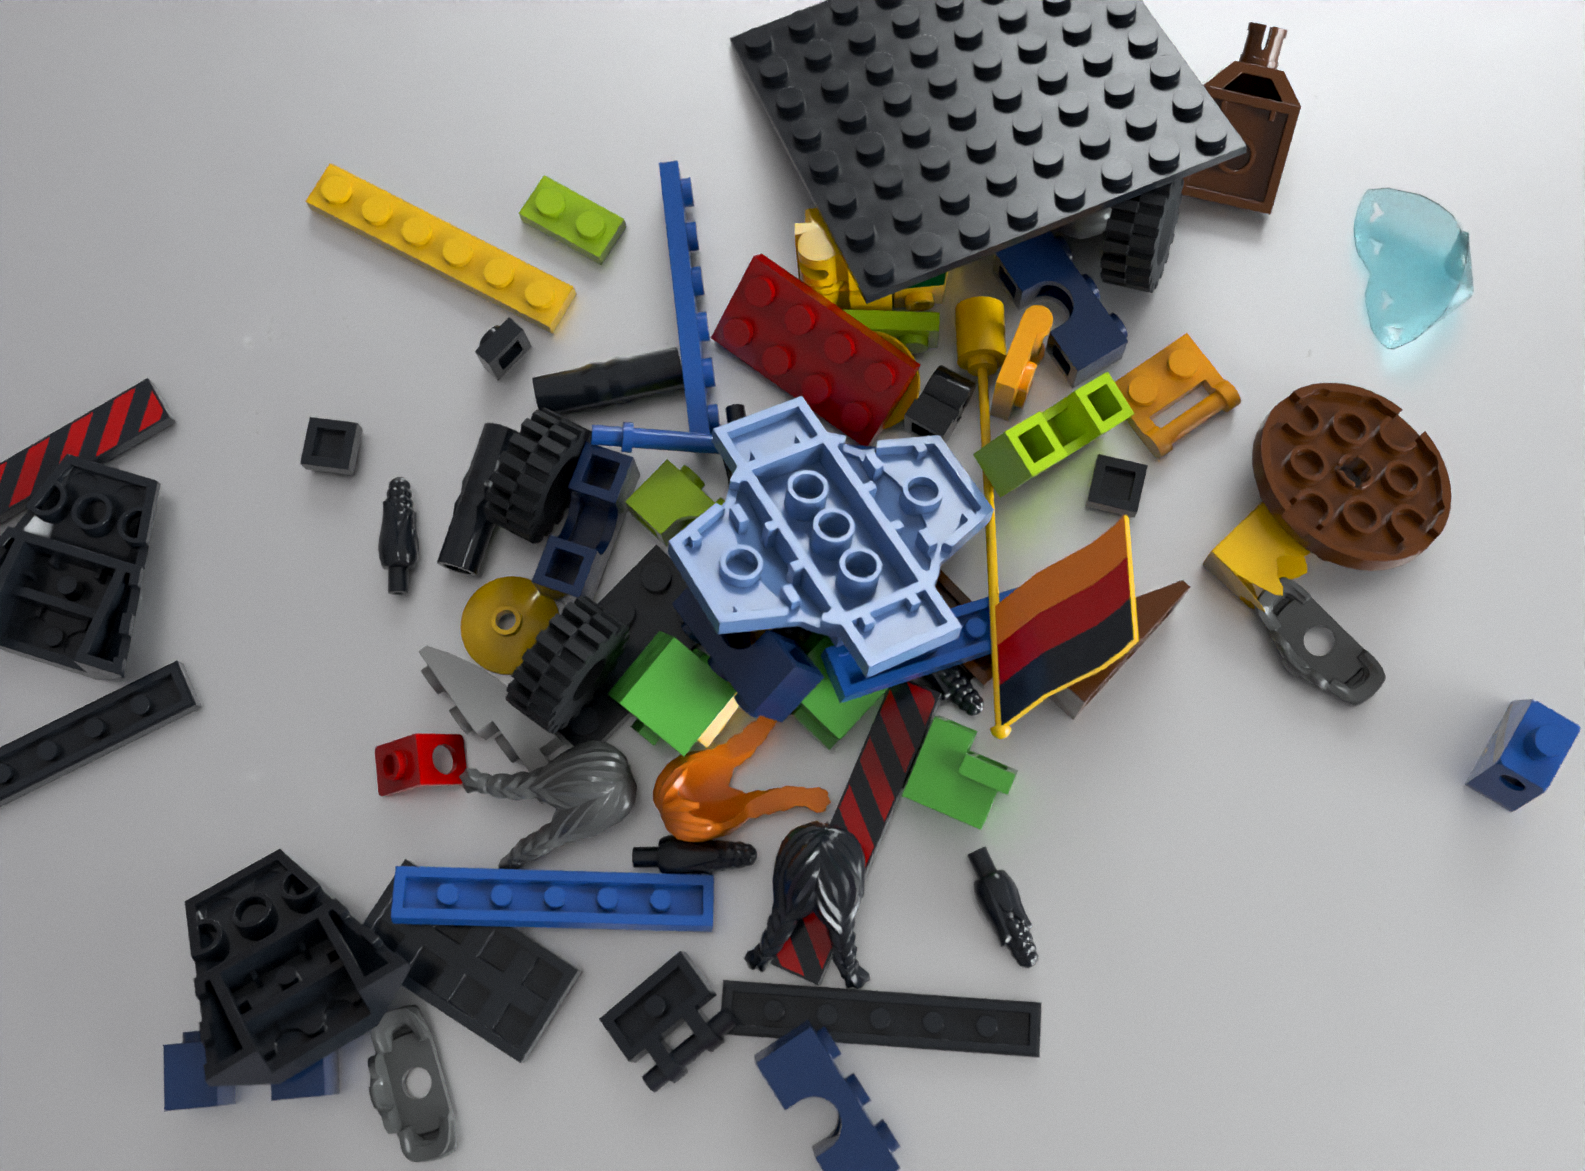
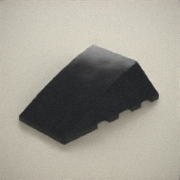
[0,454,161,679]
[185,849,411,1087]

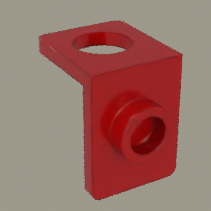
[375,733,466,796]

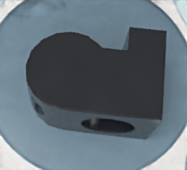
[904,365,976,443]

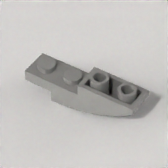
[418,646,564,804]

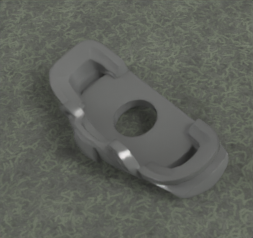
[1254,577,1386,706]
[368,1005,457,1162]

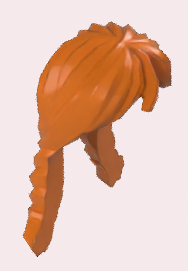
[653,716,831,842]

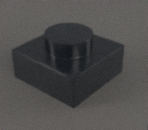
[475,317,532,380]
[300,417,363,475]
[1085,454,1148,518]

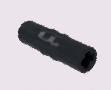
[532,347,684,414]
[437,422,519,577]

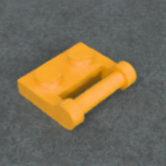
[990,305,1053,421]
[1115,333,1241,459]

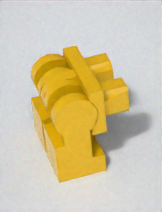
[794,208,892,311]

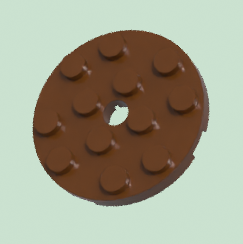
[1252,383,1452,571]

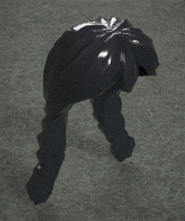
[744,821,870,989]

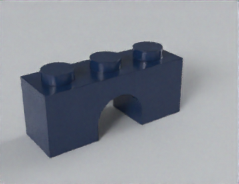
[992,231,1128,388]
[531,442,641,604]
[672,587,824,722]
[754,1020,901,1171]
[163,1031,340,1111]

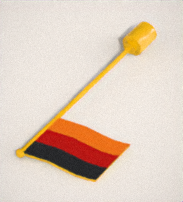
[955,296,1139,739]

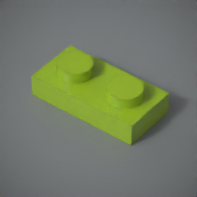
[519,175,627,265]
[842,309,940,354]

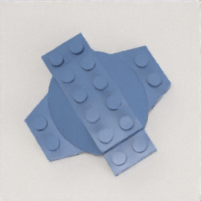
[668,396,994,678]

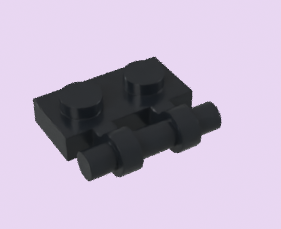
[599,951,738,1093]

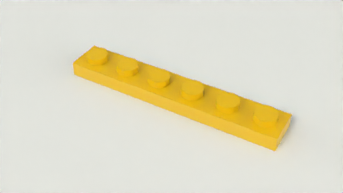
[305,163,576,334]

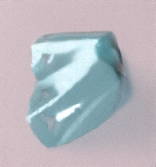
[1354,188,1474,350]

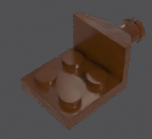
[1181,22,1301,215]

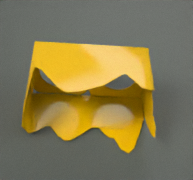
[1203,501,1310,612]

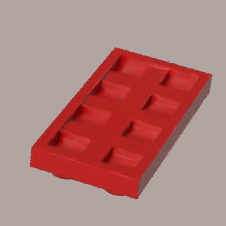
[711,253,921,446]

